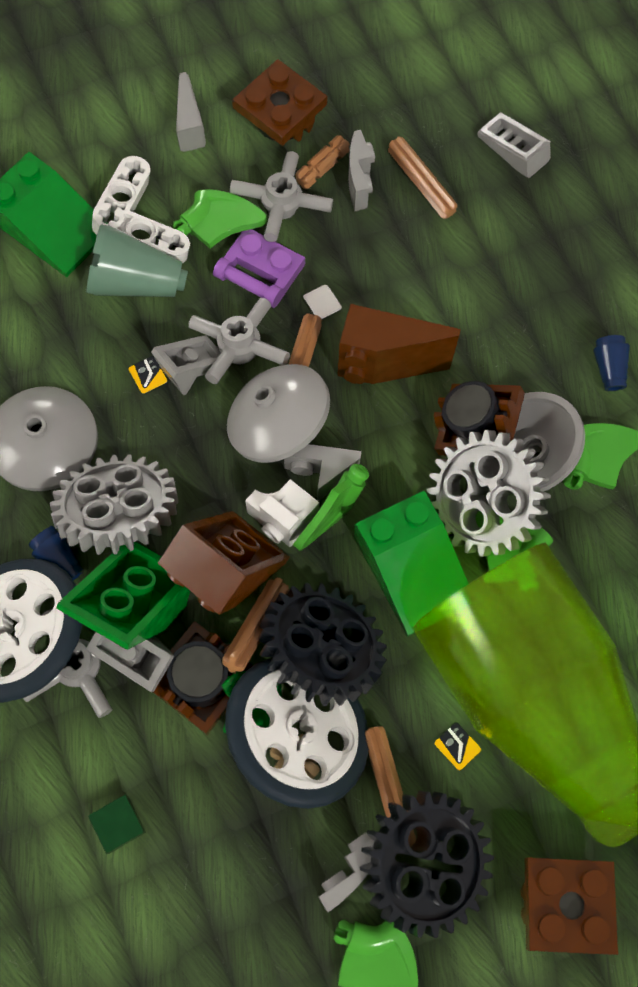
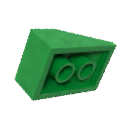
[0,152,108,278]
[354,490,476,637]
[56,542,190,650]

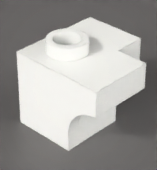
[245,479,320,547]

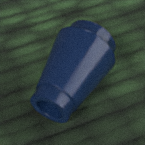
[593,335,630,391]
[29,526,84,581]

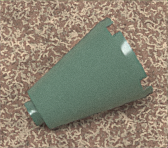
[87,224,188,297]

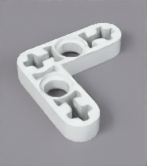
[92,156,190,264]

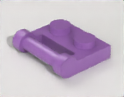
[213,229,305,308]

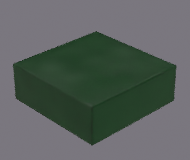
[88,795,146,854]

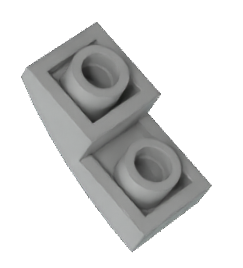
[348,129,375,211]
[318,833,374,912]

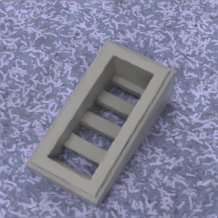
[176,72,206,152]
[478,112,550,178]

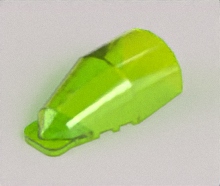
[412,542,638,847]

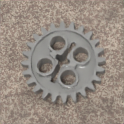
[427,430,551,556]
[50,454,179,555]

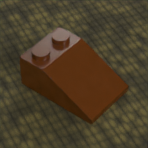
[338,304,461,384]
[158,511,290,615]

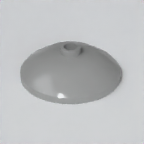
[227,364,330,463]
[0,386,98,491]
[490,392,585,496]

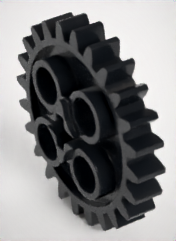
[258,583,387,706]
[360,791,494,938]

